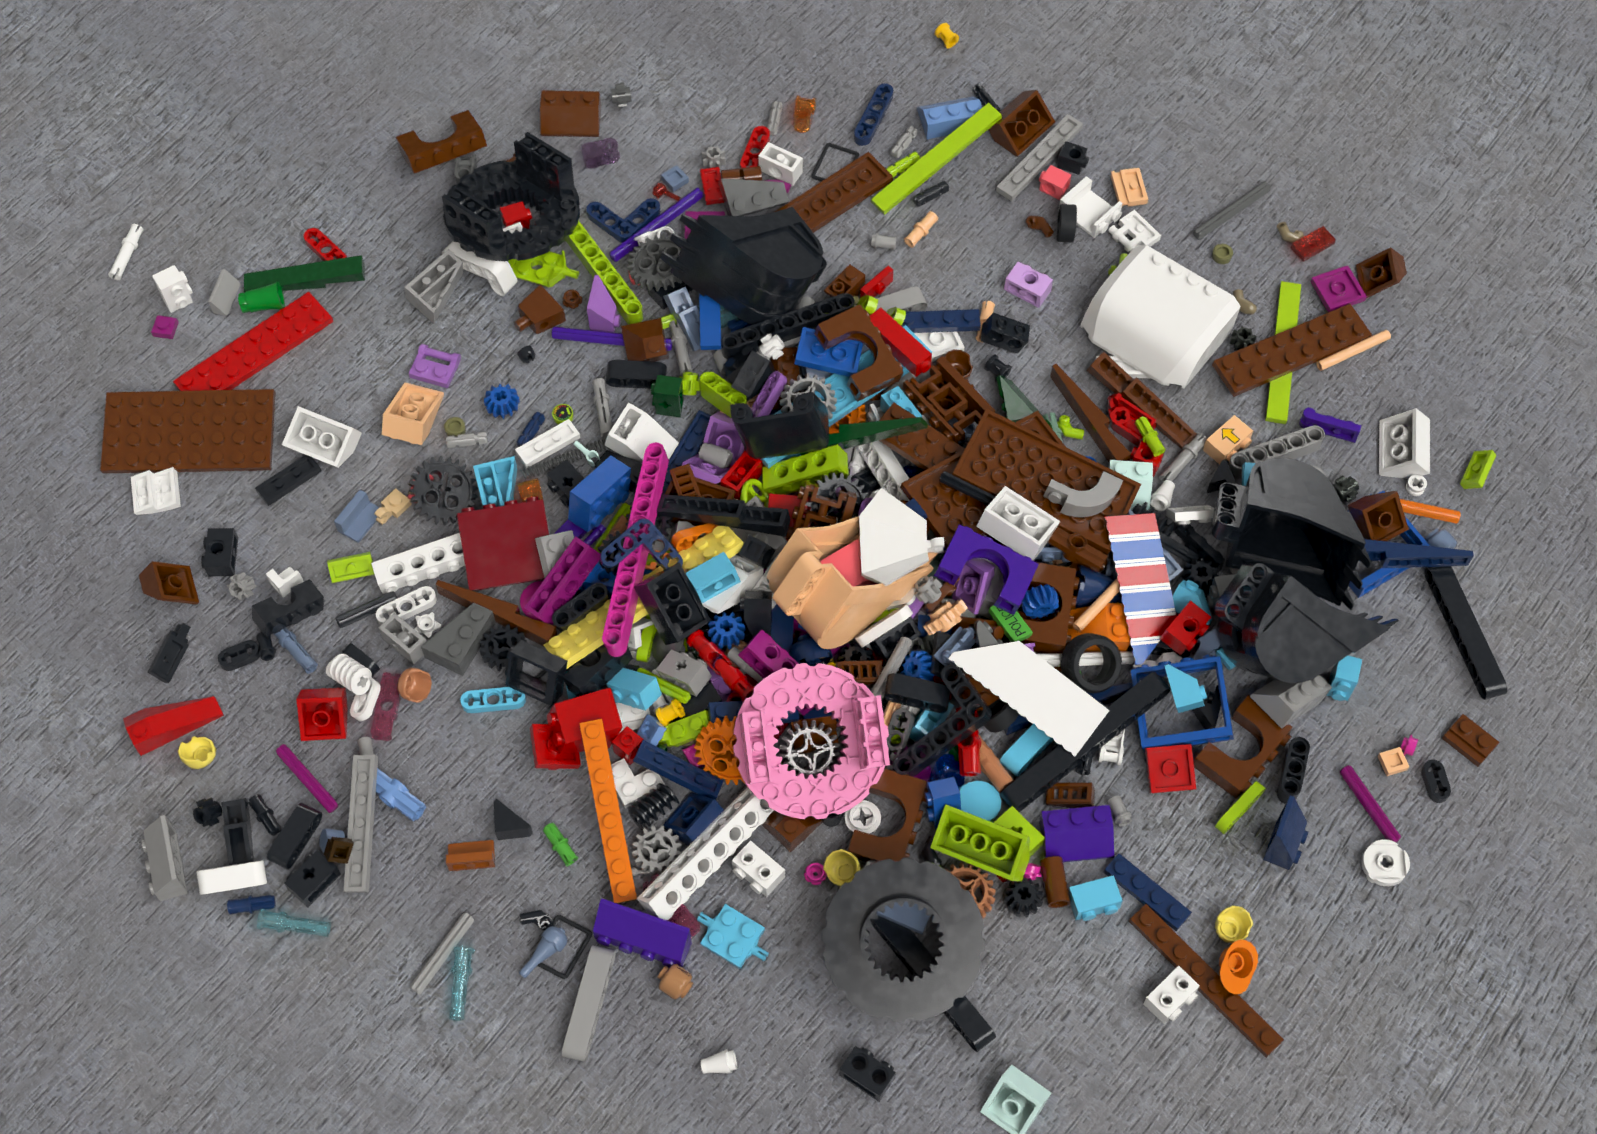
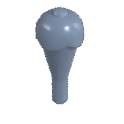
[519,926,567,978]

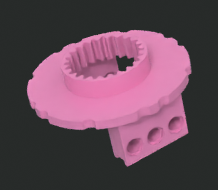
[733,663,890,819]

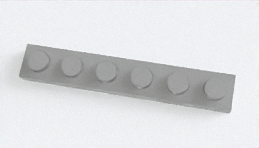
[996,114,1083,201]
[343,755,378,893]

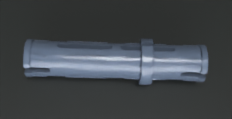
[274,628,318,674]

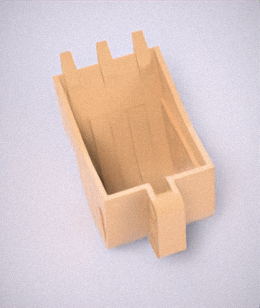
[767,516,938,649]

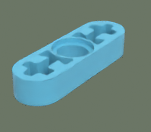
[460,687,526,713]

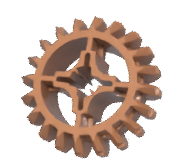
[946,862,996,919]

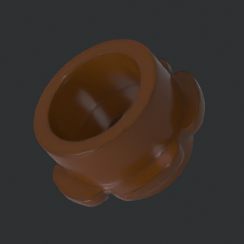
[563,290,582,309]

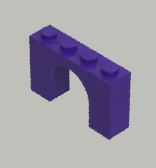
[934,524,1039,615]

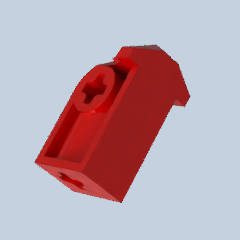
[1107,393,1156,447]

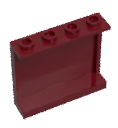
[457,497,549,591]

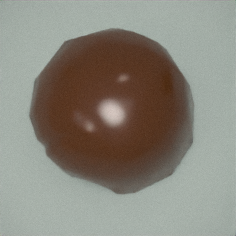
[945,349,973,379]

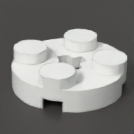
[1362,840,1410,886]

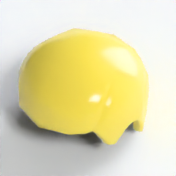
[178,736,216,769]
[824,849,860,886]
[1215,905,1253,943]

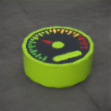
[552,404,574,425]

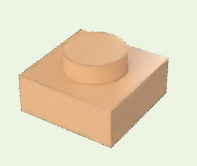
[1377,747,1409,776]

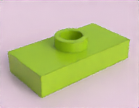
[1460,450,1496,489]
[327,552,374,583]

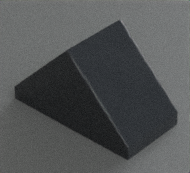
[493,799,533,840]

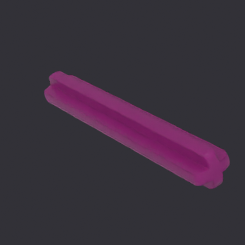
[276,744,338,813]
[1340,765,1401,843]

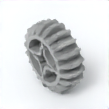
[780,373,837,419]
[779,720,840,779]

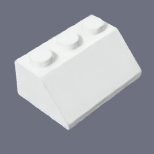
[282,406,362,468]
[1379,408,1430,479]
[977,486,1060,561]

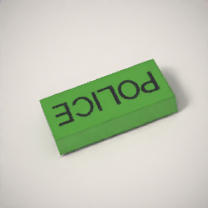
[989,606,1033,642]

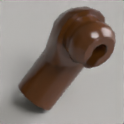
[1026,215,1054,238]

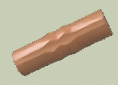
[965,735,1014,793]

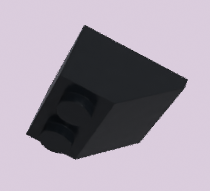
[723,341,775,402]

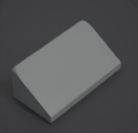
[208,269,240,316]

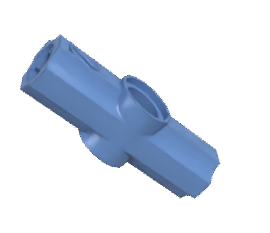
[376,768,426,822]

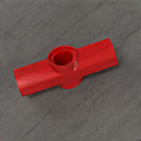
[956,706,982,777]

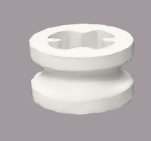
[1406,475,1427,496]

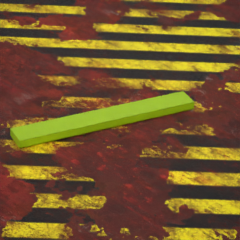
[871,103,1002,215]
[1265,281,1301,424]

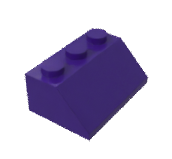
[1039,805,1114,862]

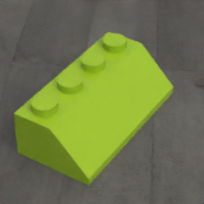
[930,804,1030,881]

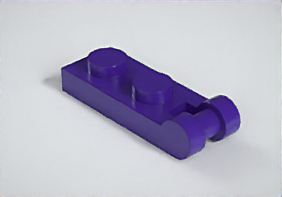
[1299,408,1362,443]

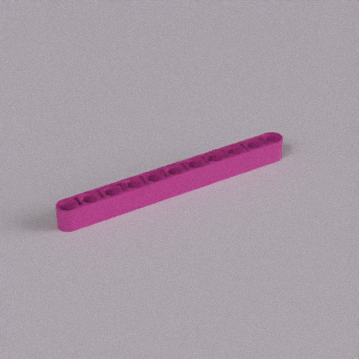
[602,442,669,657]

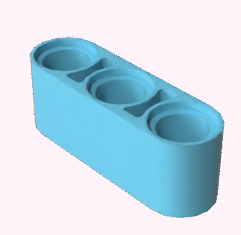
[1000,724,1054,777]

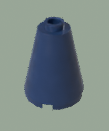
[1073,564,1122,608]

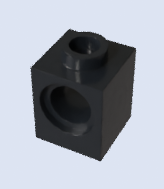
[1057,141,1089,175]
[739,535,775,569]

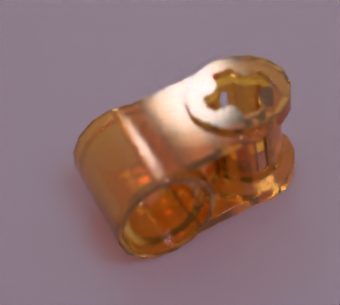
[794,95,816,133]
[517,478,546,512]

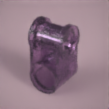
[581,138,620,169]

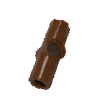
[1047,527,1108,572]

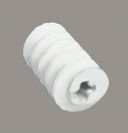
[326,654,372,695]

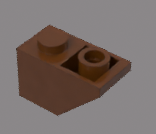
[824,264,866,297]

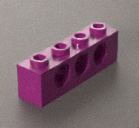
[524,536,600,625]
[738,629,815,716]

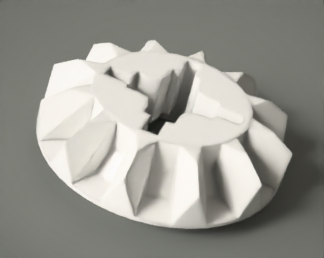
[845,800,881,834]

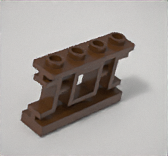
[903,356,995,444]
[786,481,857,540]

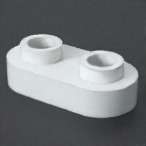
[350,678,381,721]

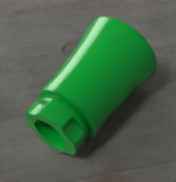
[238,281,285,313]

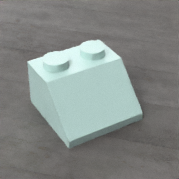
[1108,460,1153,510]
[980,1065,1052,1134]

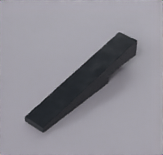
[657,494,791,537]

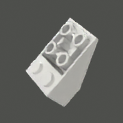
[605,403,679,463]
[702,555,764,614]

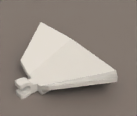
[859,488,944,586]

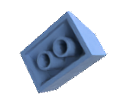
[917,96,982,139]

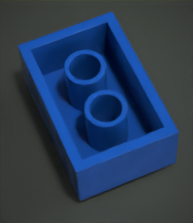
[568,456,631,532]

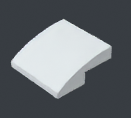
[131,467,181,515]

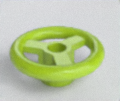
[740,479,769,508]

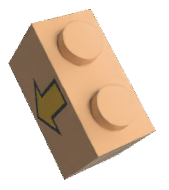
[1203,415,1253,464]

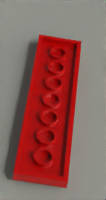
[173,292,334,391]

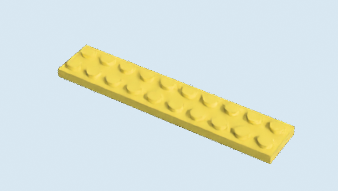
[544,526,744,669]

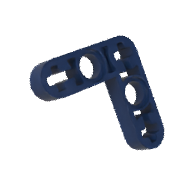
[586,198,661,243]
[600,519,683,570]

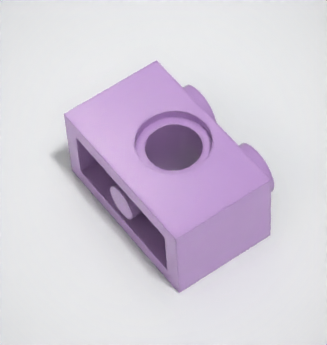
[1004,262,1053,308]

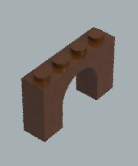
[396,110,487,174]
[814,304,904,402]
[1021,562,1079,654]
[1194,695,1293,799]
[848,768,928,862]

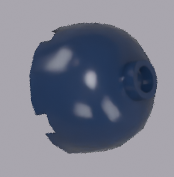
[789,634,834,667]

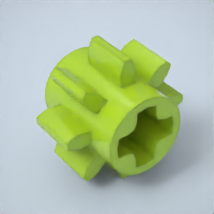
[679,372,700,396]

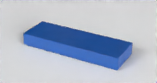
[699,294,721,350]

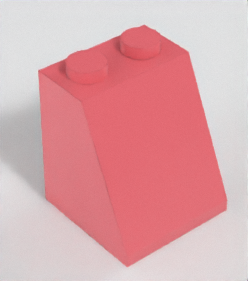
[820,539,878,587]

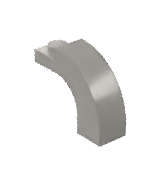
[1043,471,1123,517]

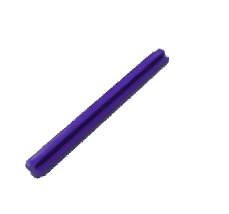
[609,188,703,262]
[552,327,673,351]

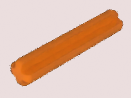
[1400,499,1461,523]

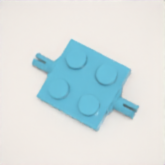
[697,904,769,969]

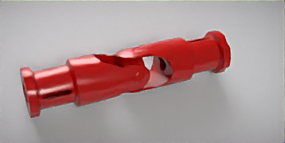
[687,629,755,702]

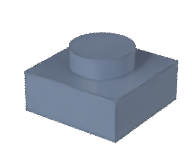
[661,165,689,192]

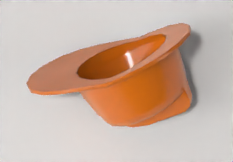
[1219,940,1258,994]

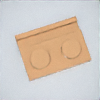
[1111,168,1148,207]

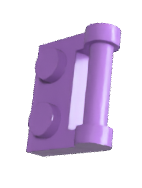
[408,344,461,388]

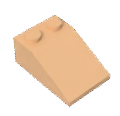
[382,383,444,445]

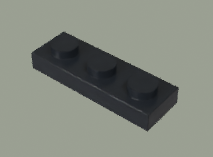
[255,455,321,506]

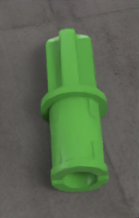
[543,823,578,866]

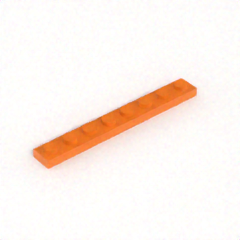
[580,719,637,904]

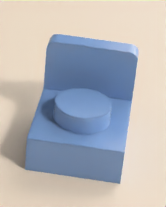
[637,714,666,746]

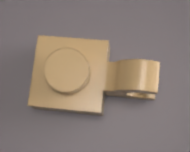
[374,488,412,525]

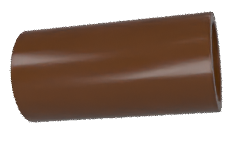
[721,166,762,181]
[1040,856,1071,908]

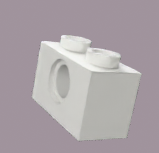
[759,142,803,186]

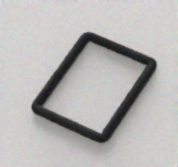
[811,143,859,182]
[530,915,592,979]

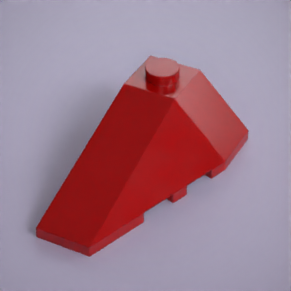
[123,696,224,756]

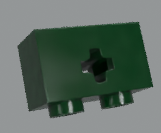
[651,375,684,417]

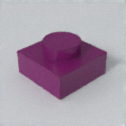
[151,315,179,339]

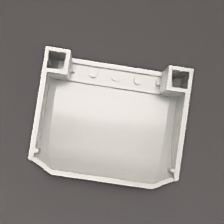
[1080,245,1241,389]

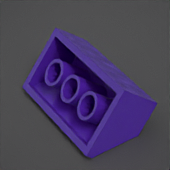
[593,898,692,968]

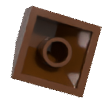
[1356,247,1407,299]
[621,318,669,362]
[1347,491,1409,542]
[139,561,199,605]
[761,811,823,853]

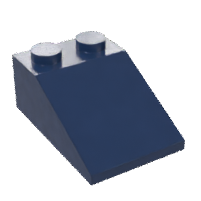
[1263,795,1308,870]

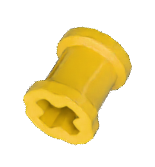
[935,23,959,49]
[655,698,685,726]

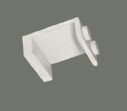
[1058,176,1123,238]

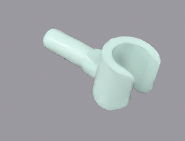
[574,441,600,466]

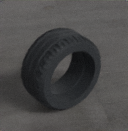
[1061,633,1122,693]

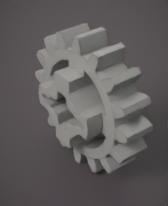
[632,825,682,876]

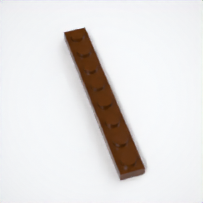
[1129,904,1284,1058]

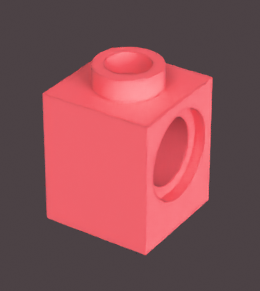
[1039,165,1071,200]

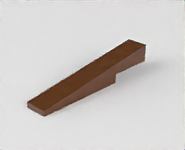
[1086,352,1197,449]
[1050,364,1131,462]
[436,580,557,647]

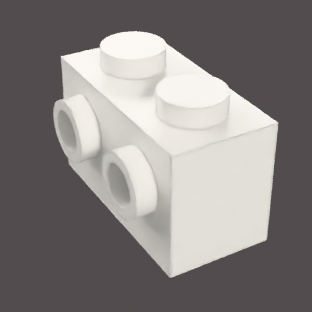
[152,265,193,313]
[732,841,785,897]
[1143,966,1200,1024]

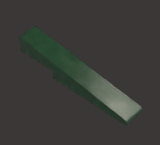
[244,255,365,293]
[799,417,928,455]

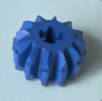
[484,383,520,419]
[1021,584,1059,619]
[708,611,746,650]
[900,650,935,682]

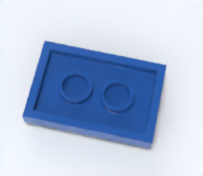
[794,327,863,377]

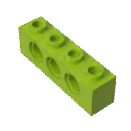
[762,444,848,495]

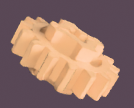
[923,599,968,636]

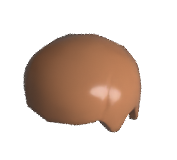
[397,668,432,703]

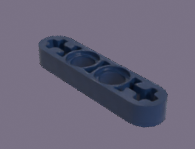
[854,83,894,146]

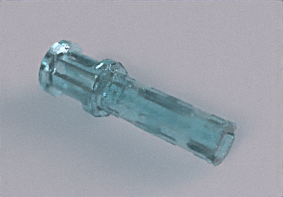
[257,908,331,937]
[449,946,474,1021]

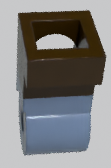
[319,828,354,864]

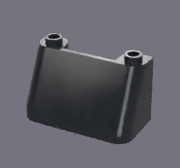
[730,392,830,459]

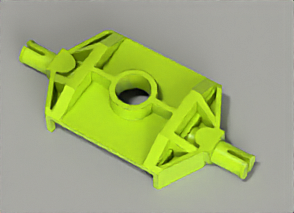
[508,250,579,287]

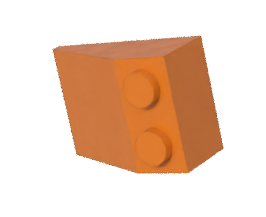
[1057,603,1130,652]

